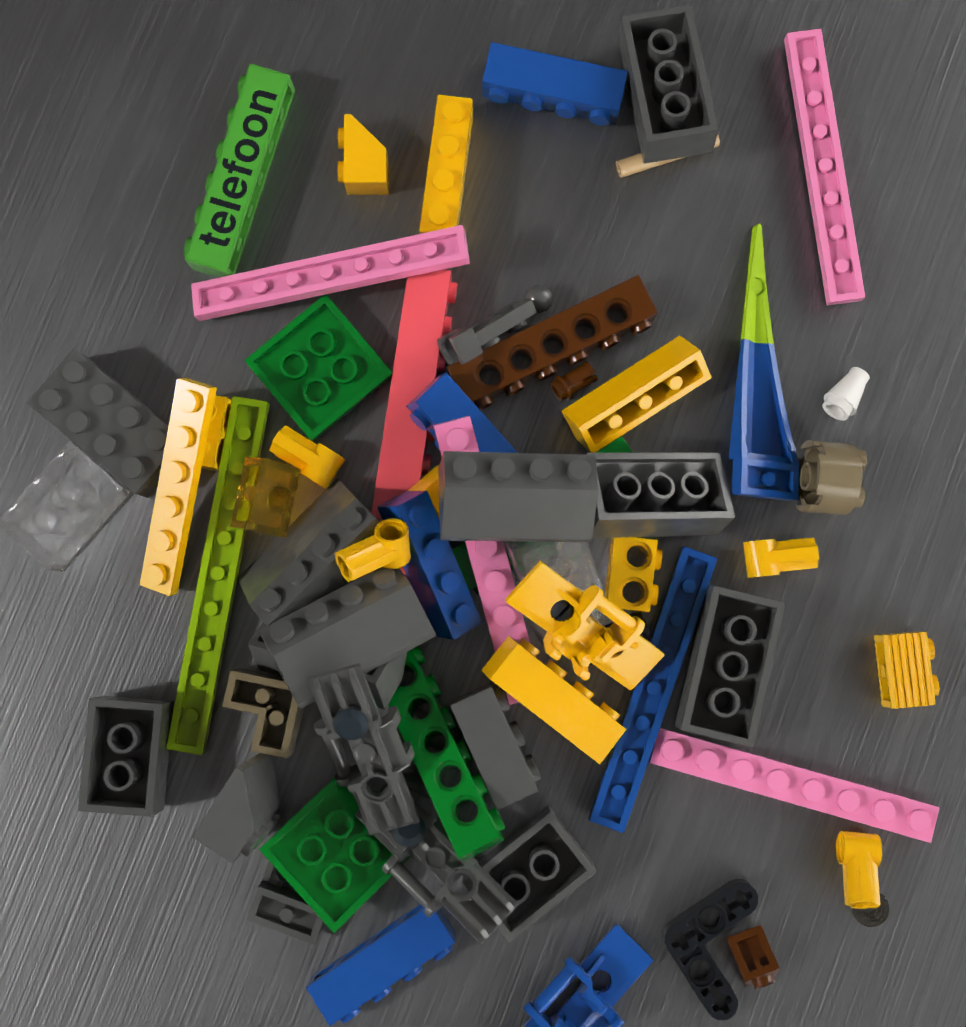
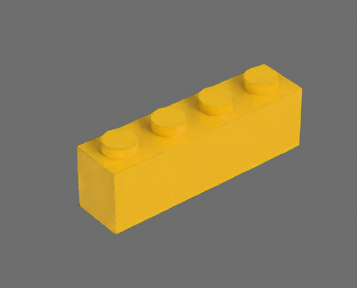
[419,94,473,234]
[562,335,712,453]
[481,635,627,764]

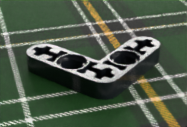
[662,879,758,1020]

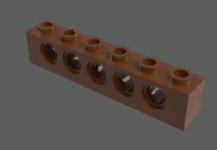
[447,275,658,411]

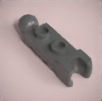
[437,285,553,365]

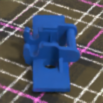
[522,923,654,1027]

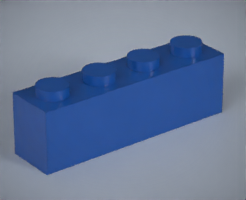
[482,42,628,126]
[406,373,518,453]
[377,490,483,640]
[306,904,456,1026]

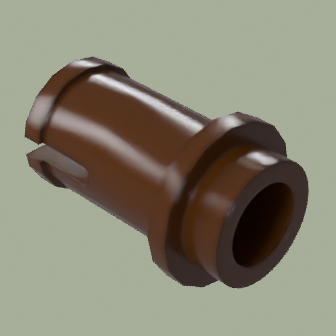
[550,361,598,401]

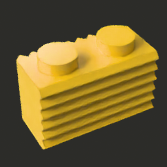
[873,631,940,709]

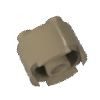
[797,440,867,515]

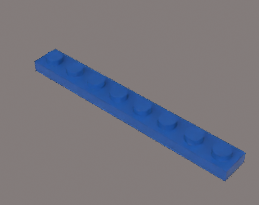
[588,546,718,833]

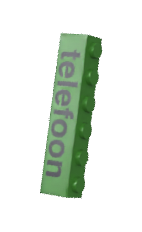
[184,64,295,278]

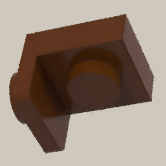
[727,925,780,990]

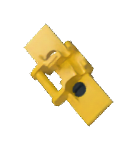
[505,560,665,691]

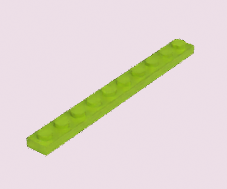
[166,396,270,755]

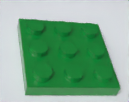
[244,295,393,442]
[259,778,411,933]

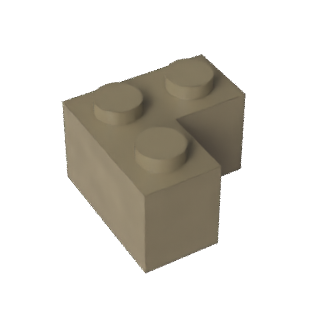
[222,668,304,759]

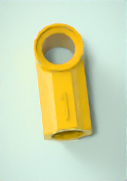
[269,425,346,490]
[335,518,411,582]
[743,538,819,578]
[836,831,882,909]

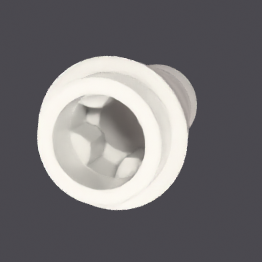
[822,367,870,421]

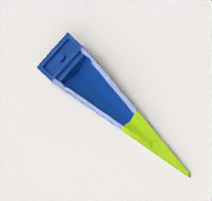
[729,223,799,501]

